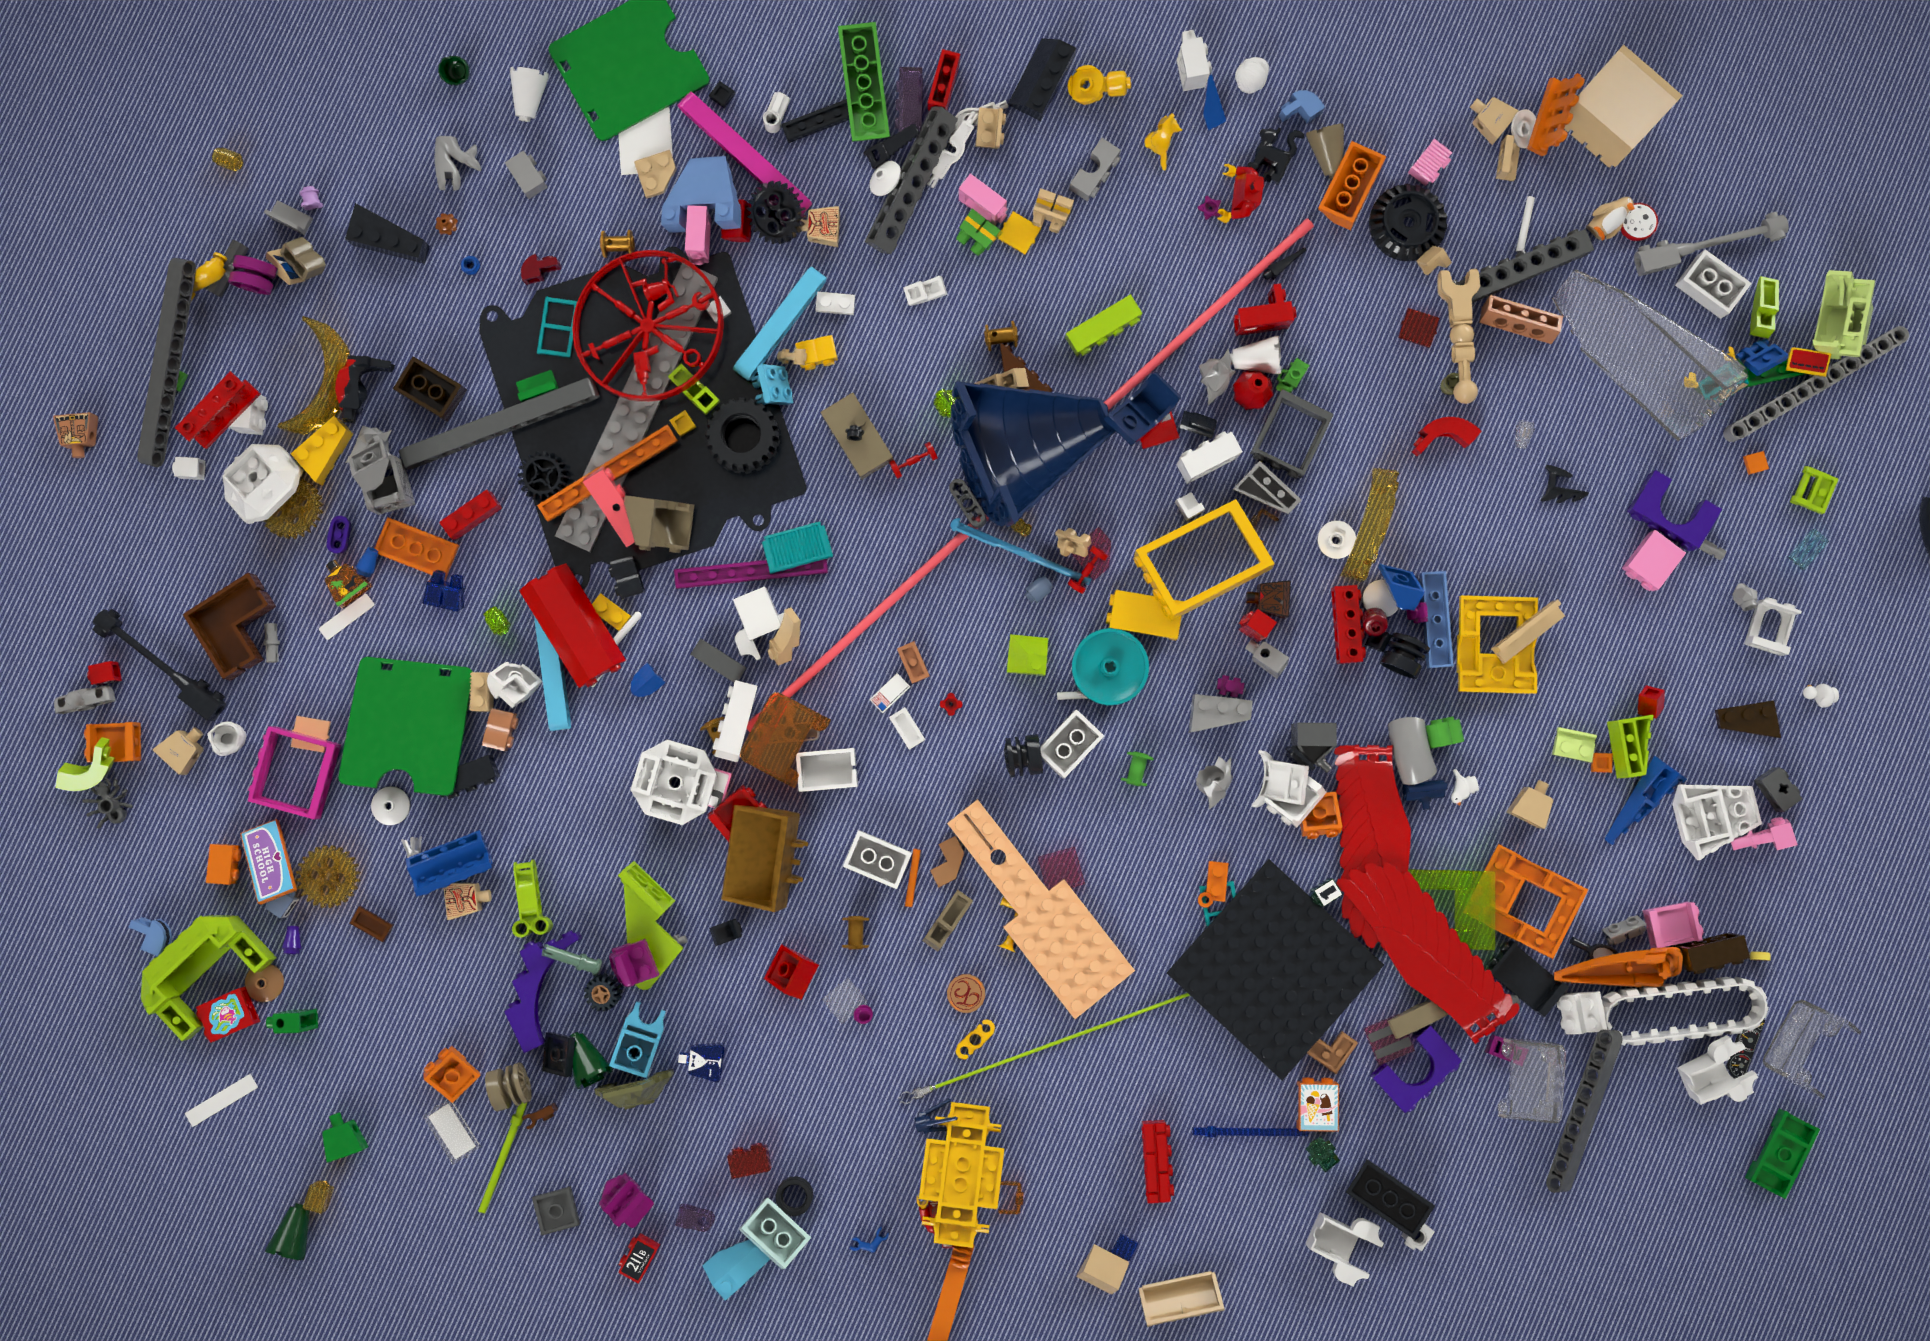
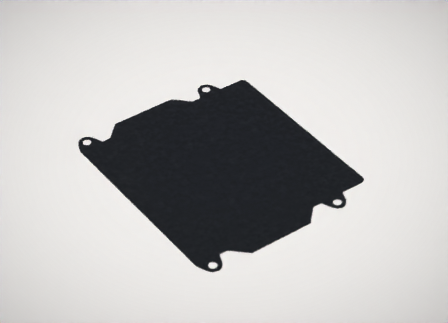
[479,246,807,589]

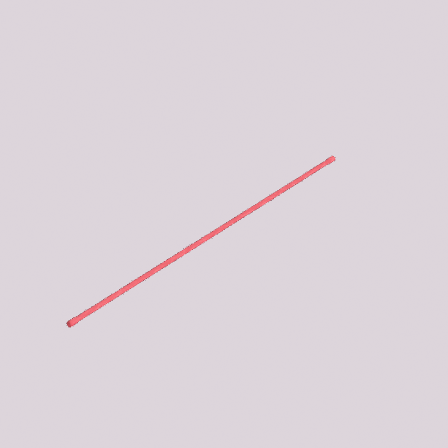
[746,218,1314,734]

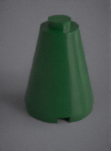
[570,1032,613,1089]
[265,1203,310,1260]

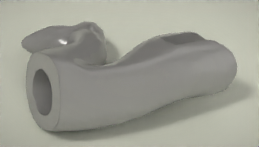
[435,136,481,191]

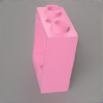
[959,174,1007,226]
[685,205,711,265]

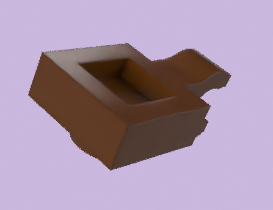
[522,1102,558,1129]

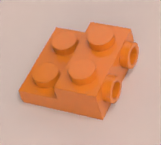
[1300,792,1343,839]
[423,1046,481,1103]

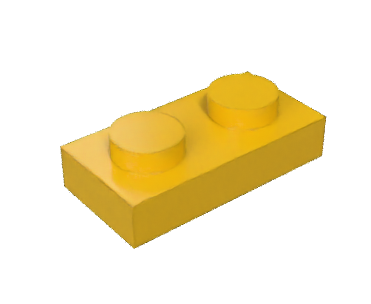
[592,593,632,631]

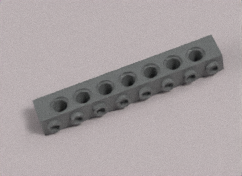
[865,107,958,255]
[1446,229,1595,305]

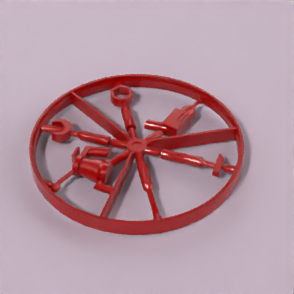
[572,250,724,402]

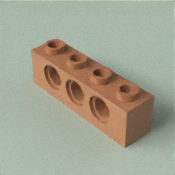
[1479,295,1563,344]

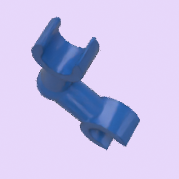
[850,1227,889,1253]

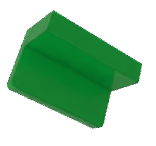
[516,370,559,402]

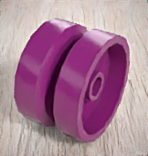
[228,255,278,295]

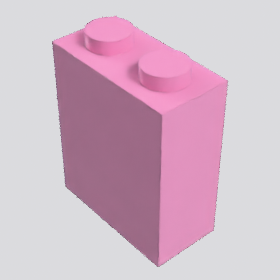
[1622,530,1686,591]

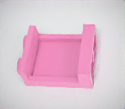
[1642,902,1704,948]

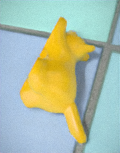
[1144,113,1183,171]

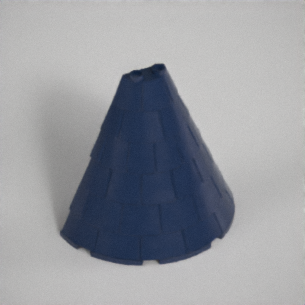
[951,381,1116,527]

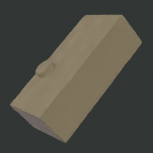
[820,392,894,480]

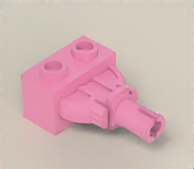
[1731,817,1798,850]

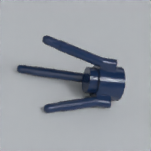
[914,1098,958,1134]

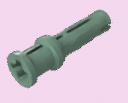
[542,944,602,976]

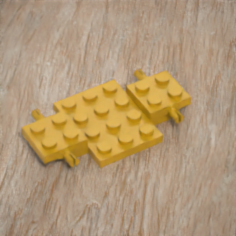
[919,1102,1005,1248]

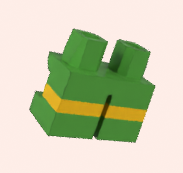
[956,209,1002,256]

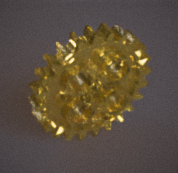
[263,479,324,539]
[296,845,361,908]

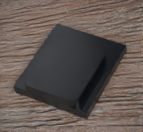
[1180,411,1217,438]
[1285,745,1316,771]

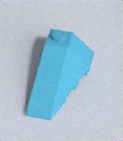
[702,1240,770,1300]

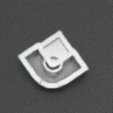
[487,662,542,708]

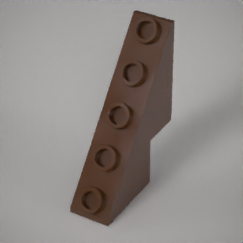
[1000,343,1053,392]

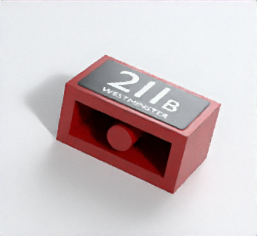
[618,1233,661,1284]

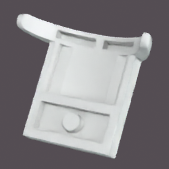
[1252,750,1309,808]

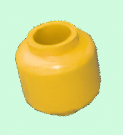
[1104,71,1131,97]

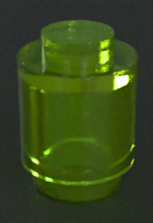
[483,606,511,636]

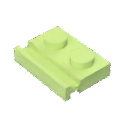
[1552,727,1597,762]

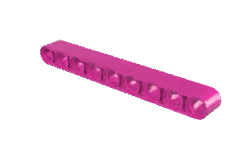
[677,91,812,214]

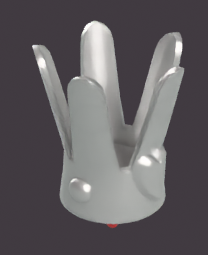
[401,836,422,858]

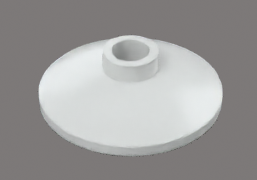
[1511,109,1536,149]
[870,161,901,196]
[1318,521,1356,559]
[371,787,410,825]

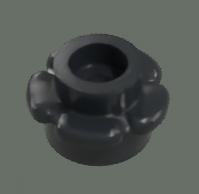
[845,425,864,441]

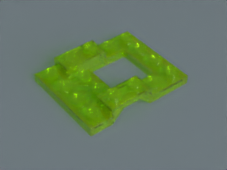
[1408,869,1495,950]

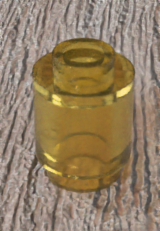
[212,147,243,172]

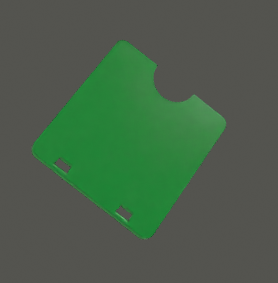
[548,0,710,141]
[338,657,473,796]

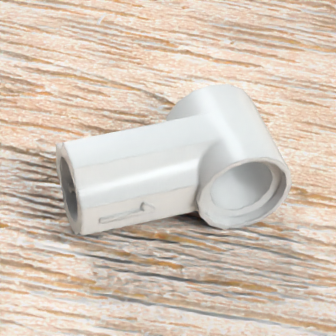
[763,92,790,133]

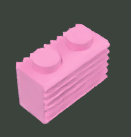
[1408,139,1452,186]

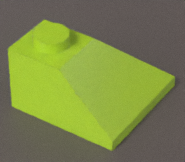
[1007,634,1048,676]

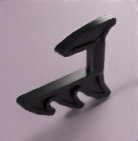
[1541,465,1589,503]

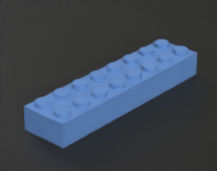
[1419,571,1454,668]

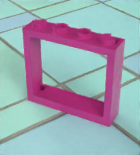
[248,726,341,820]

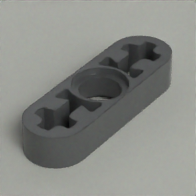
[949,479,987,528]

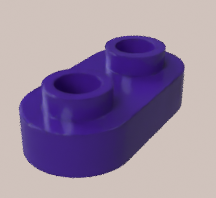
[326,516,351,554]

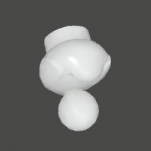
[1803,684,1839,708]

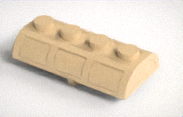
[1139,1271,1225,1327]

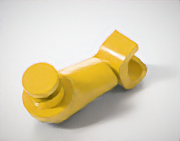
[191,252,227,300]

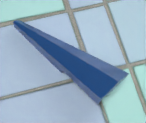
[1604,756,1687,845]

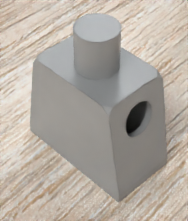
[1245,640,1289,679]

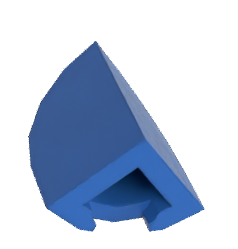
[630,663,666,697]

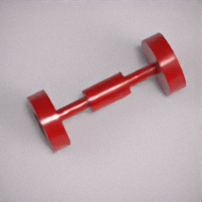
[889,442,938,479]
[1067,545,1109,594]

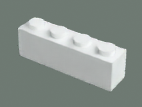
[713,680,758,762]

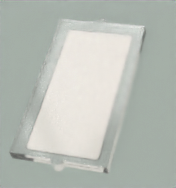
[423,1100,481,1165]

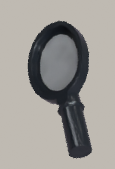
[1569,937,1619,960]

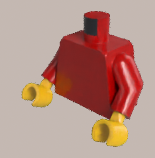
[1217,164,1264,223]

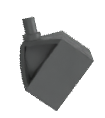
[1291,723,1337,773]

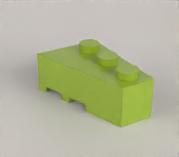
[1607,715,1653,779]

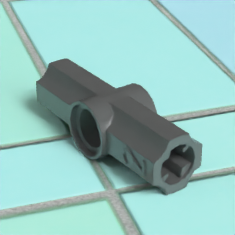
[205,240,249,298]

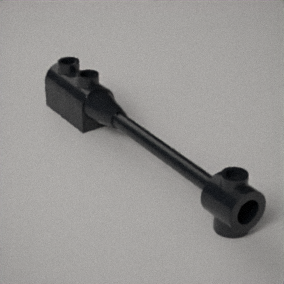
[92,609,226,721]

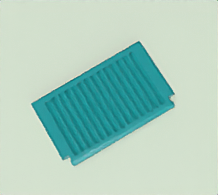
[762,521,833,574]

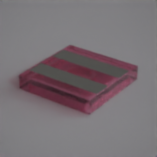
[1363,1014,1415,1065]

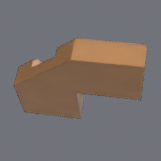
[930,835,964,887]

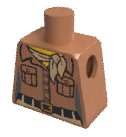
[53,412,98,458]

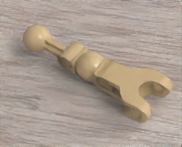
[1437,269,1480,404]

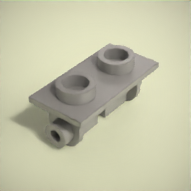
[1602,915,1647,945]

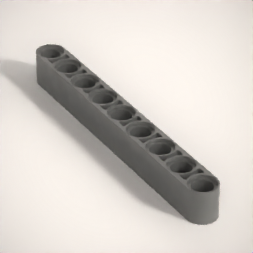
[1546,1029,1623,1193]

